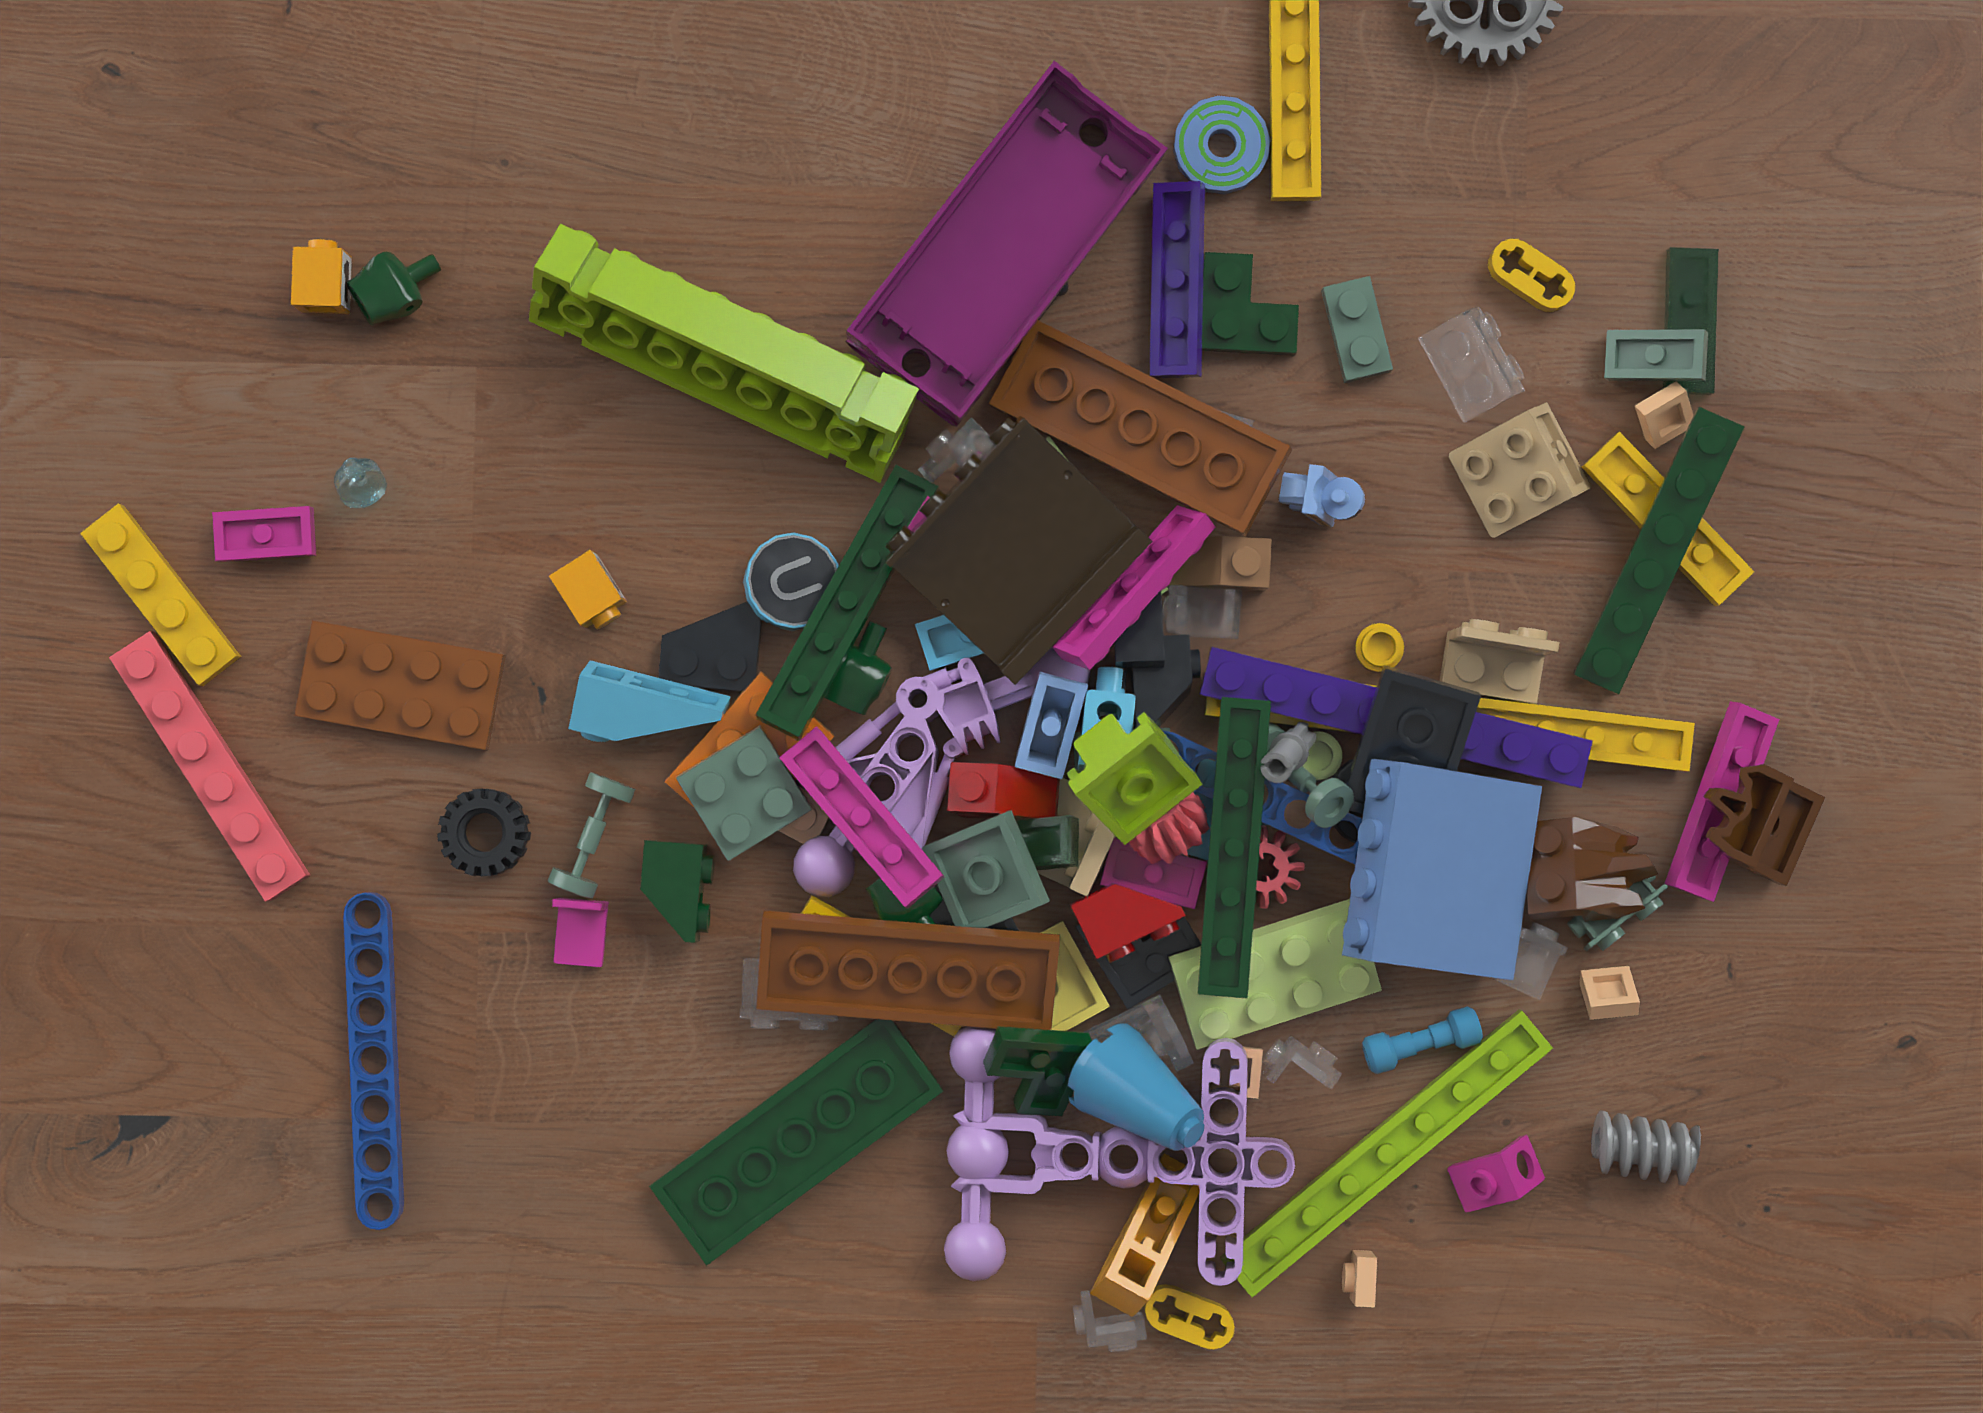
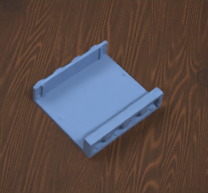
[1342,759,1542,980]

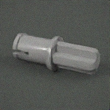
[1260,722,1316,783]

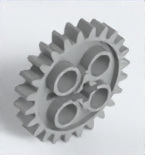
[1408,0,1563,67]

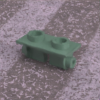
[1567,876,1668,952]

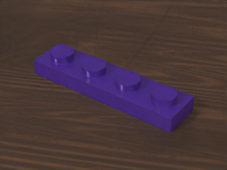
[1150,181,1205,378]

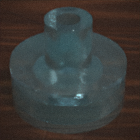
[334,457,387,508]

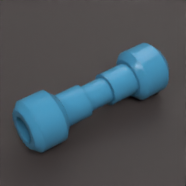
[1362,1006,1483,1074]

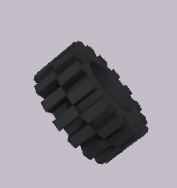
[437,789,531,877]

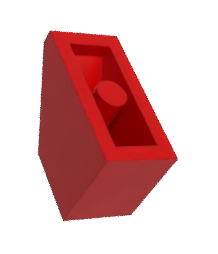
[947,762,1060,821]

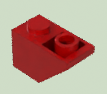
[1070,883,1186,963]

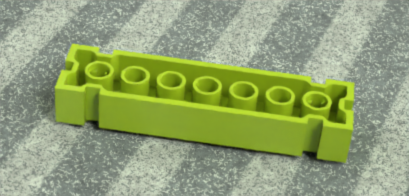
[529,224,919,483]

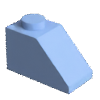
[1015,672,1088,779]

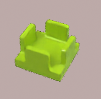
[1066,712,1202,845]

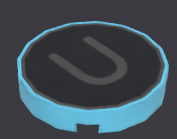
[743,533,839,631]

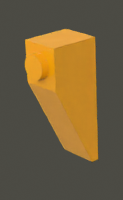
[1090,1153,1200,1317]

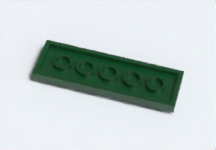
[649,1019,944,1266]

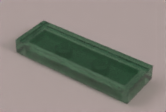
[1663,247,1719,395]

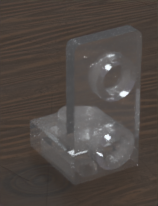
[1084,994,1194,1072]

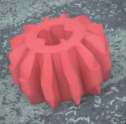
[1129,792,1210,864]
[1256,825,1305,909]

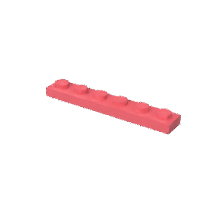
[109,631,310,902]

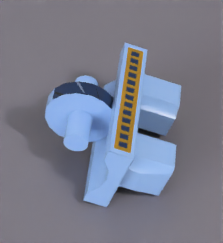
[1279,464,1365,527]

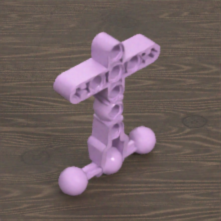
[944,1026,1295,1286]

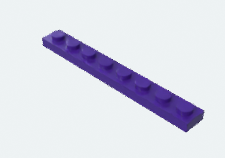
[1199,647,1593,788]

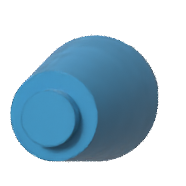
[1068,1023,1205,1151]

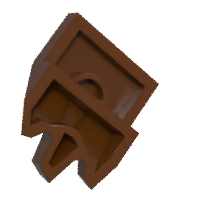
[1703,764,1825,886]
[1527,817,1658,922]

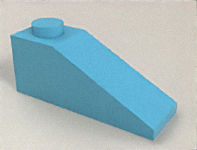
[568,660,731,742]

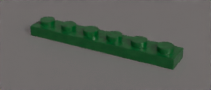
[1573,407,1745,694]
[755,465,939,741]
[1197,697,1271,999]

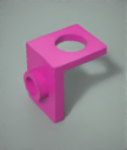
[552,897,609,967]
[1447,1135,1545,1212]

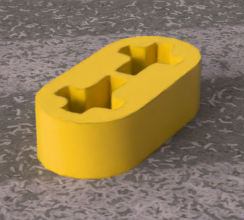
[1488,239,1575,312]
[1144,1284,1235,1350]

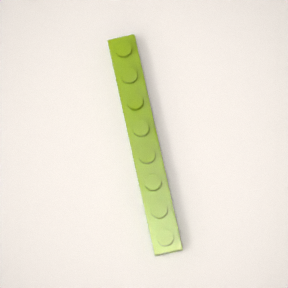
[1220,1009,1553,1297]

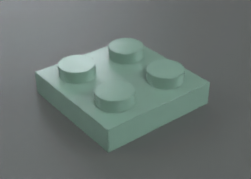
[676,725,812,861]
[922,810,1050,928]

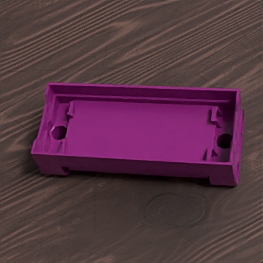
[845,61,1168,427]

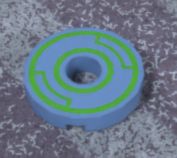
[1173,96,1270,194]

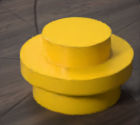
[1355,623,1404,672]

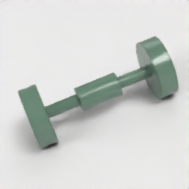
[1267,723,1354,828]
[547,772,636,899]

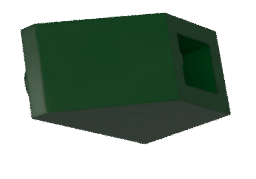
[640,840,715,943]

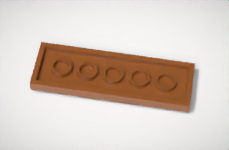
[989,320,1292,537]
[756,910,1060,1030]

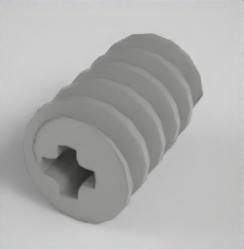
[1591,1110,1701,1186]

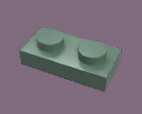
[1321,276,1393,383]
[1604,329,1708,381]

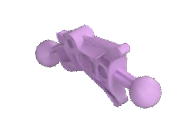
[793,647,1090,897]

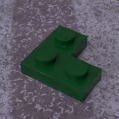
[1202,252,1299,356]
[983,1026,1092,1117]

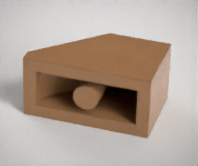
[1168,536,1272,592]

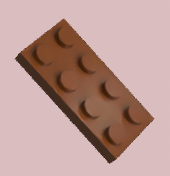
[294,620,506,750]

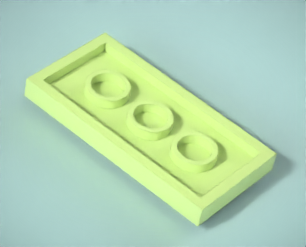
[1168,899,1382,1050]

